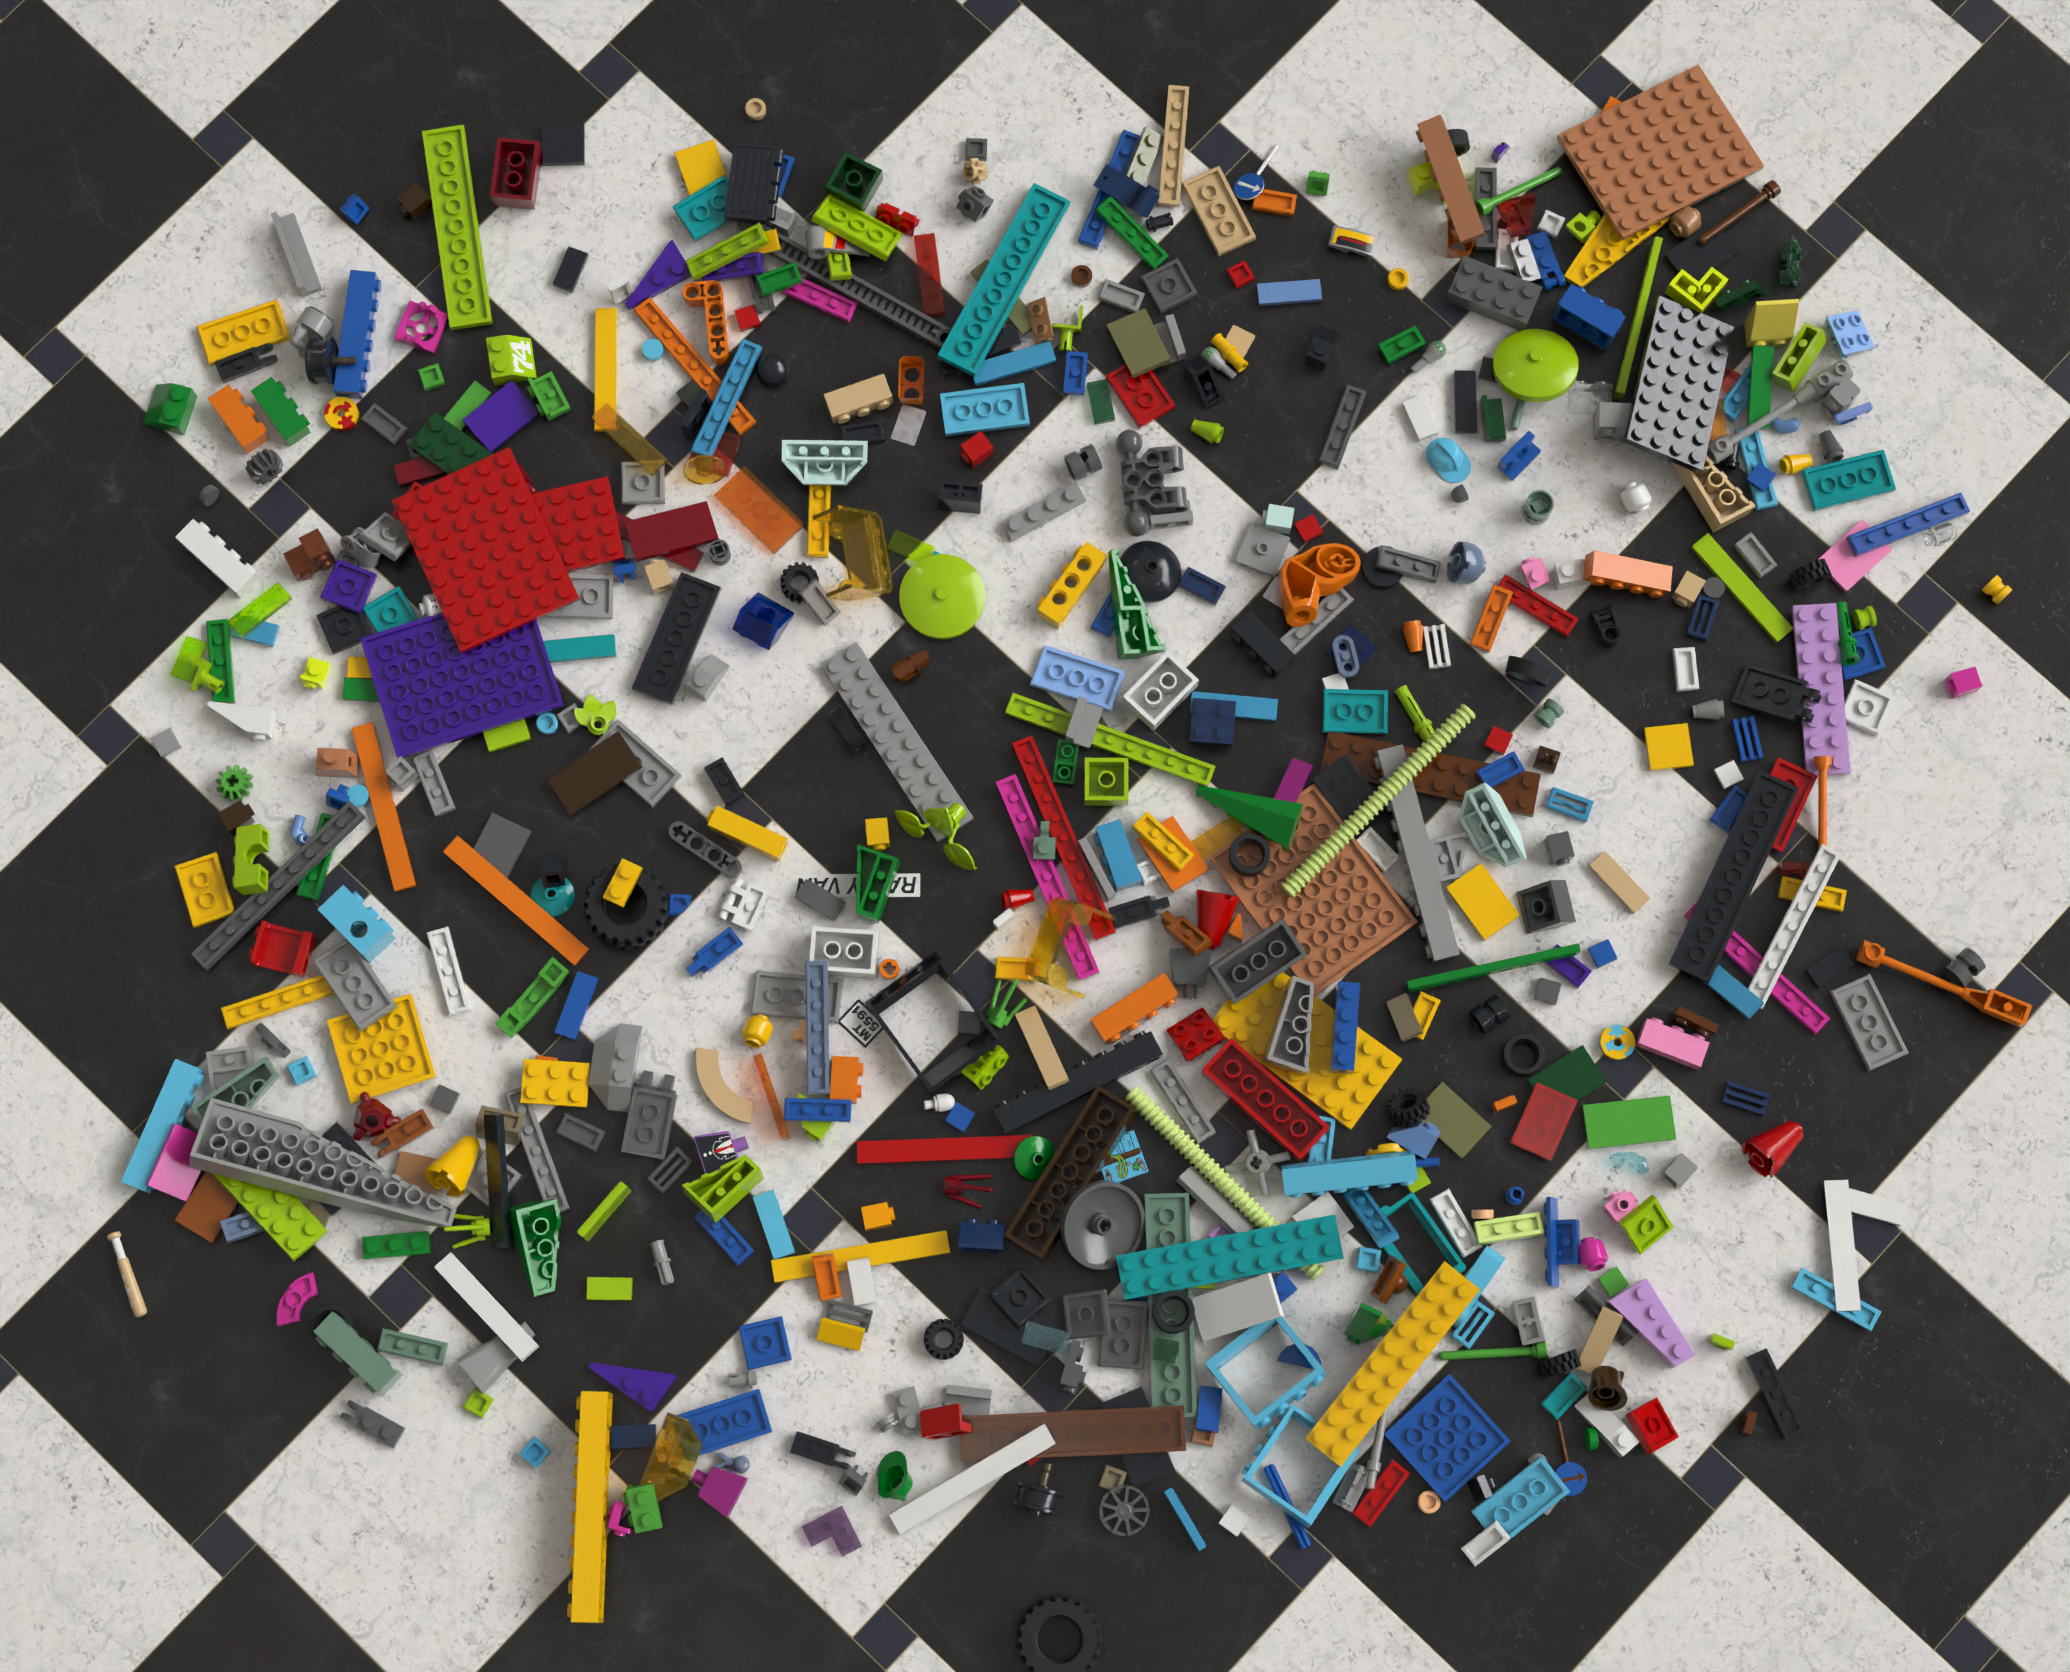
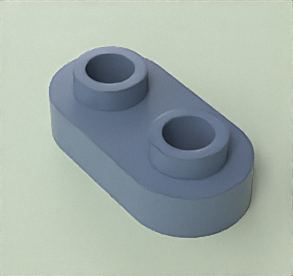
[1332,635,1359,678]

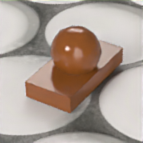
[1371,1255,1408,1304]

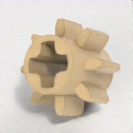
[962,158,988,185]

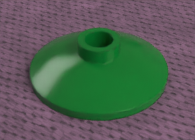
[1014,1136,1055,1180]

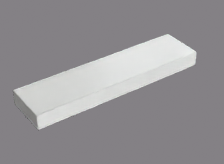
[427,927,471,1017]

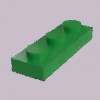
[362,1231,431,1260]

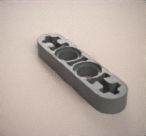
[669,821,742,878]

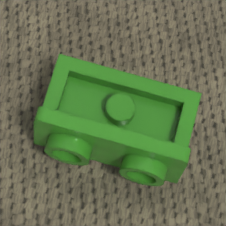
[526,371,571,421]
[623,1482,663,1533]

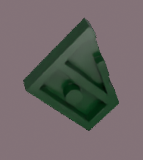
[1715,280,1766,310]

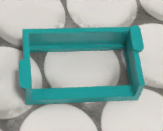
[1380,1192,1466,1296]

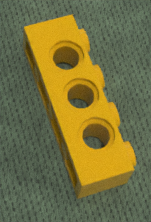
[1037,541,1108,629]

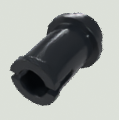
[1145,212,1174,233]
[1722,443,1740,470]

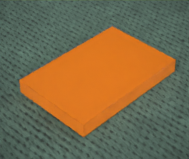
[1136,816,1209,893]

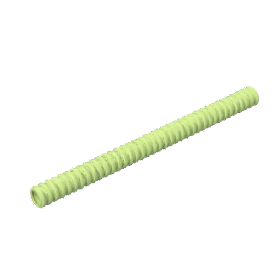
[1281,704,1475,898]
[1125,1086,1325,1281]

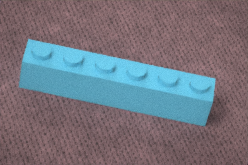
[121,1059,204,1194]
[1281,1150,1418,1198]

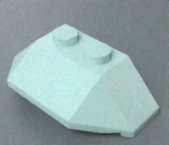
[782,440,868,486]
[1458,782,1526,868]

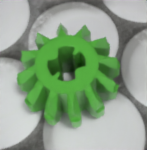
[215,764,253,802]

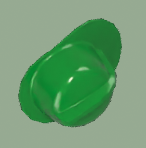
[877,1451,913,1501]

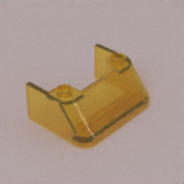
[813,505,893,601]
[1024,897,1115,999]

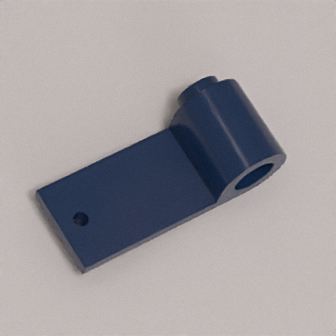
[1093,164,1160,218]

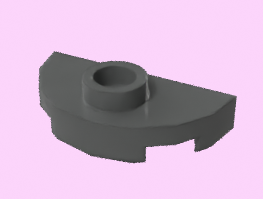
[255,1023,291,1058]

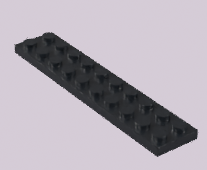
[1668,770,1799,983]

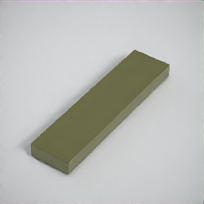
[971,259,1032,336]

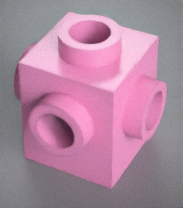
[1601,1190,1638,1225]

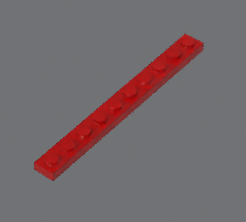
[1012,735,1116,941]

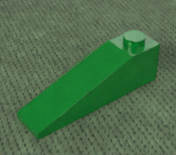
[509,1199,562,1297]
[1343,1303,1394,1345]

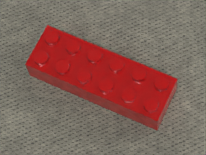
[1201,1038,1330,1163]

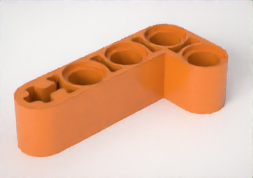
[682,280,730,365]

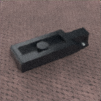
[1108,895,1170,930]

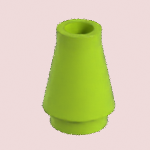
[1191,419,1224,443]

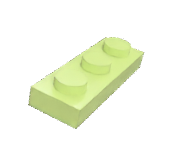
[1474,1212,1544,1245]

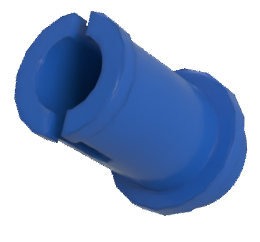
[1506,1187,1524,1205]

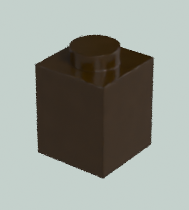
[397,183,432,221]
[218,800,255,836]

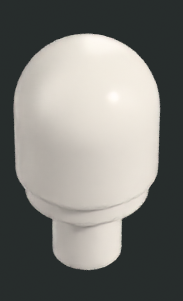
[924,1093,955,1112]

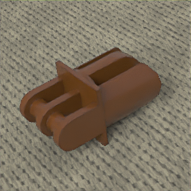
[892,651,929,683]

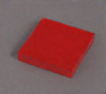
[1625,1397,1679,1455]

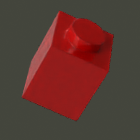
[960,431,994,468]

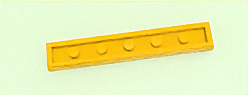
[594,308,617,432]
[221,975,335,1030]

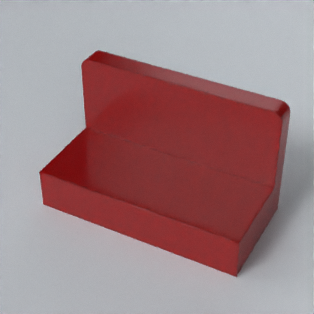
[920,1403,972,1440]

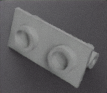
[1332,1462,1368,1513]

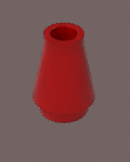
[1001,889,1035,910]

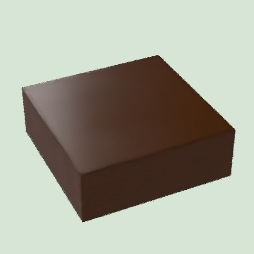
[1739,1411,1757,1436]

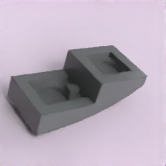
[794,879,846,921]

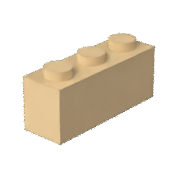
[824,374,893,424]

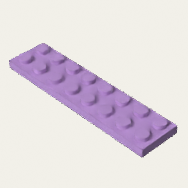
[1792,603,1851,775]

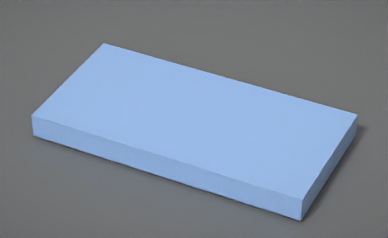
[1030,645,1126,712]

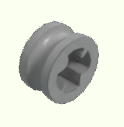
[876,1413,899,1433]

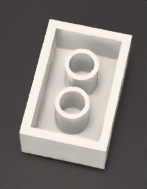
[1122,651,1199,731]
[809,926,879,978]

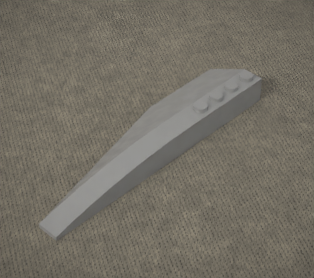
[190,1098,457,1228]

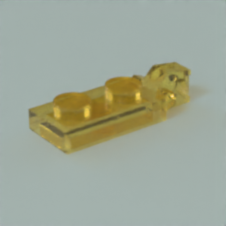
[1191,817,1245,860]

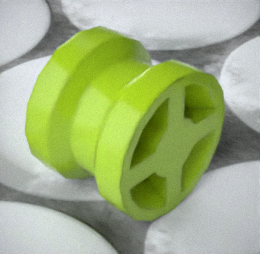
[1852,606,1877,631]

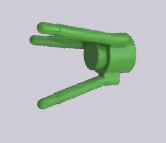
[986,979,1027,1029]

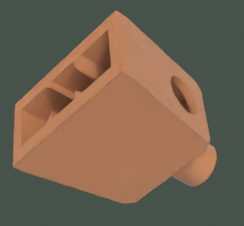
[316,748,359,778]

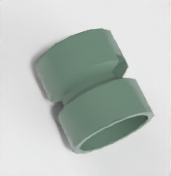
[1523,490,1554,525]

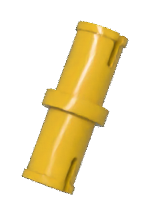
[1211,333,1248,372]

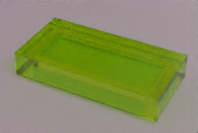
[887,530,935,563]
[170,636,208,684]

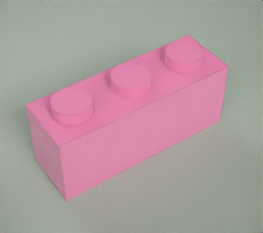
[1635,1018,1710,1070]

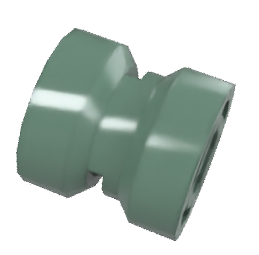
[1534,698,1564,729]

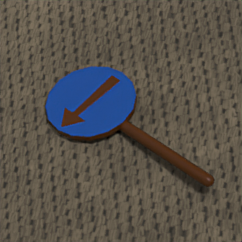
[1555,1420,1587,1496]

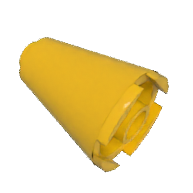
[424,1135,481,1198]

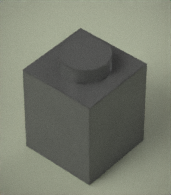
[1544,831,1575,866]

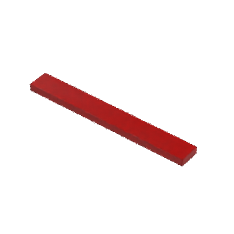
[857,1135,1033,1164]

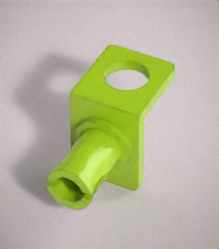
[1566,211,1601,243]
[1052,305,1083,352]
[182,652,224,694]

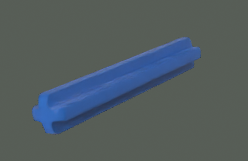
[1264,1464,1311,1549]

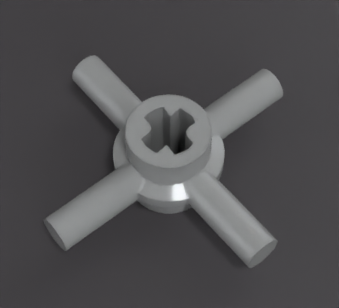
[1225,1129,1291,1196]

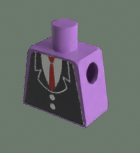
[693,1131,749,1174]

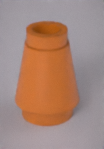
[1402,620,1423,652]

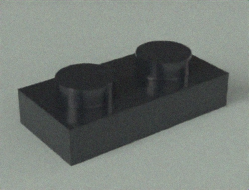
[704,757,745,806]

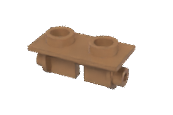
[1027,297,1054,343]

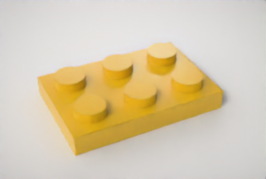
[520,1059,590,1108]

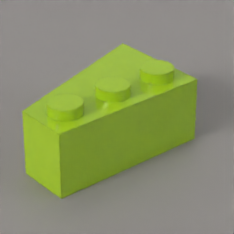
[682,1154,764,1223]

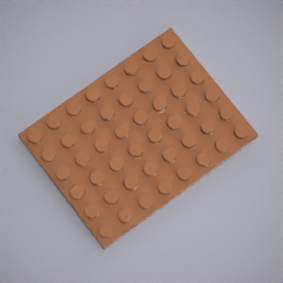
[1556,64,1764,241]
[1209,784,1418,997]

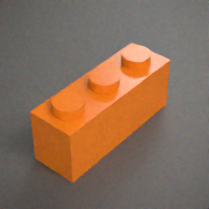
[207,384,269,454]

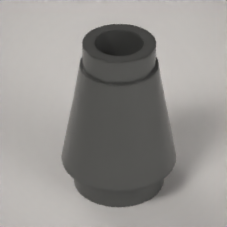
[1819,430,1844,463]

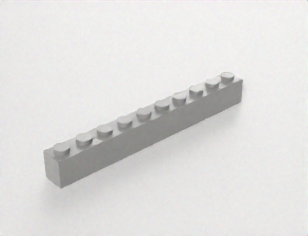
[1374,744,1460,963]

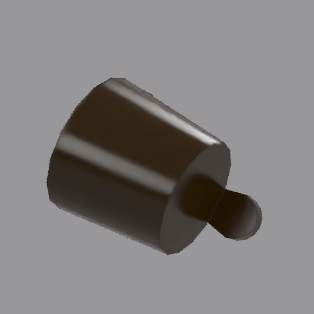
[1588,1366,1628,1411]

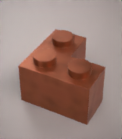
[283,528,336,581]

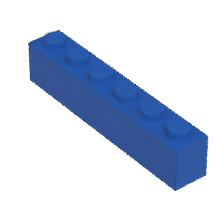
[333,270,381,399]

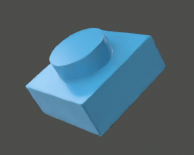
[519,1436,552,1469]

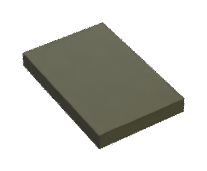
[1107,308,1171,378]
[1421,1082,1492,1159]

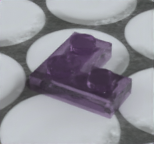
[802,1506,862,1557]

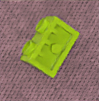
[961,1045,1009,1090]

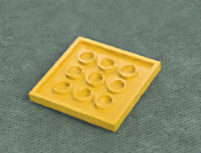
[327,994,437,1104]

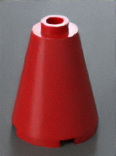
[1196,889,1240,950]
[1742,1121,1803,1178]

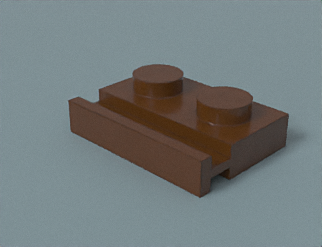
[1670,1006,1719,1038]

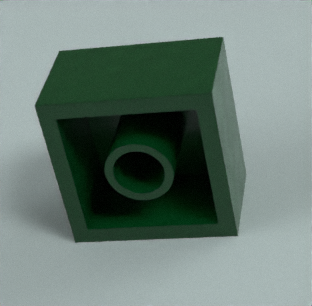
[825,152,883,212]

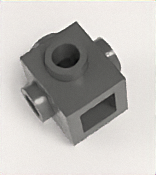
[956,186,994,222]

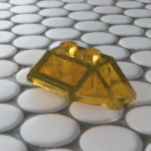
[639,1412,703,1501]

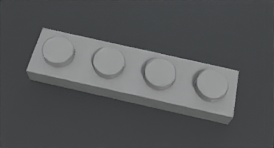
[1001,482,1086,542]

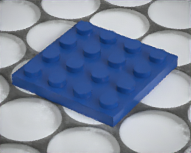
[1384,1374,1511,1502]

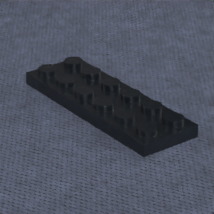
[632,572,721,705]

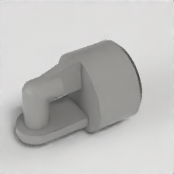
[290,306,333,358]

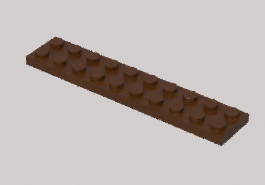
[1320,732,1541,817]
[960,1405,1186,1462]

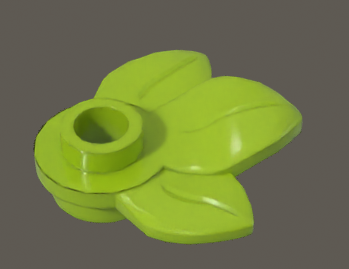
[574,694,616,736]

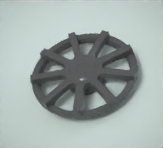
[1099,1485,1150,1536]

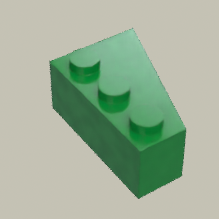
[856,845,900,924]

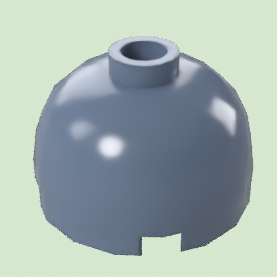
[1447,541,1486,584]

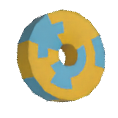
[1599,1025,1635,1061]

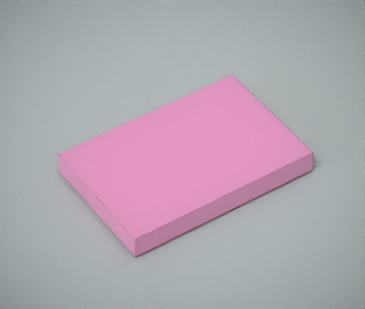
[1819,519,1892,593]

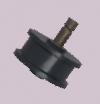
[305,337,357,385]
[1012,1463,1066,1517]

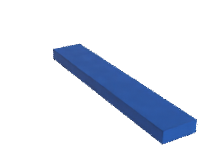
[1078,130,1140,250]
[1846,493,1970,557]

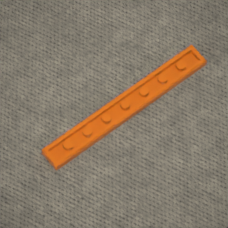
[633,297,756,436]
[352,722,417,892]
[443,835,589,966]

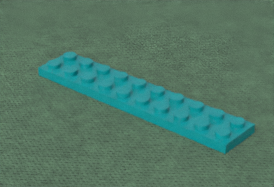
[937,183,1071,377]
[1116,1215,1344,1300]

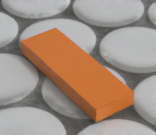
[1470,584,1513,653]

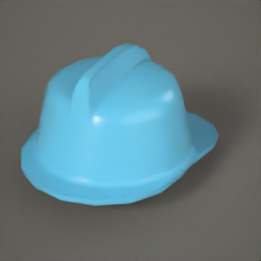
[1426,437,1471,483]

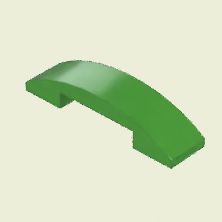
[495,957,569,1038]

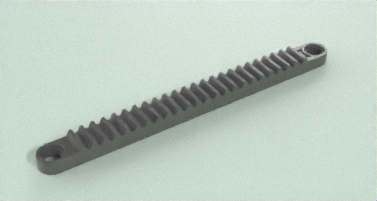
[736,222,952,350]

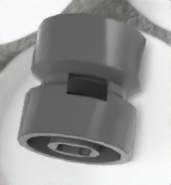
[1064,444,1102,481]
[1943,947,1986,988]

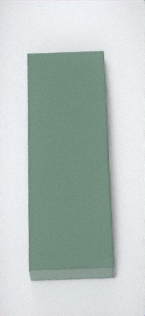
[377,1328,449,1365]

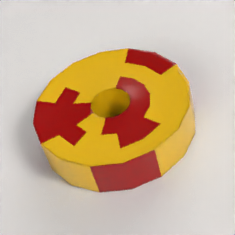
[324,397,359,431]

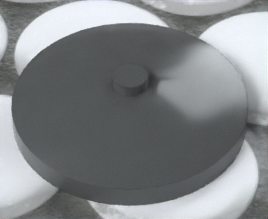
[1061,1180,1145,1270]

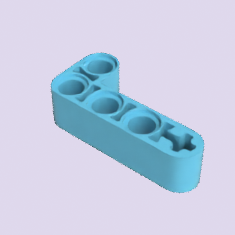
[1452,1245,1506,1328]

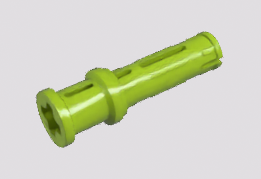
[1394,685,1435,743]

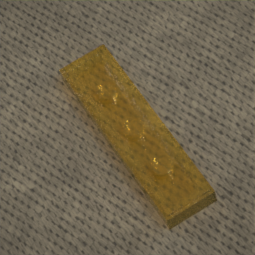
[592,403,668,476]

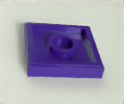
[320,559,378,615]

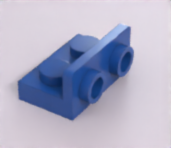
[1497,431,1541,481]

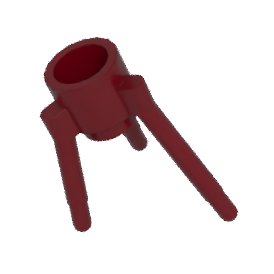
[943,1174,993,1209]

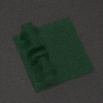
[1778,233,1803,288]

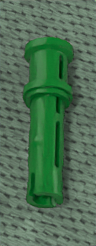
[1836,601,1860,666]

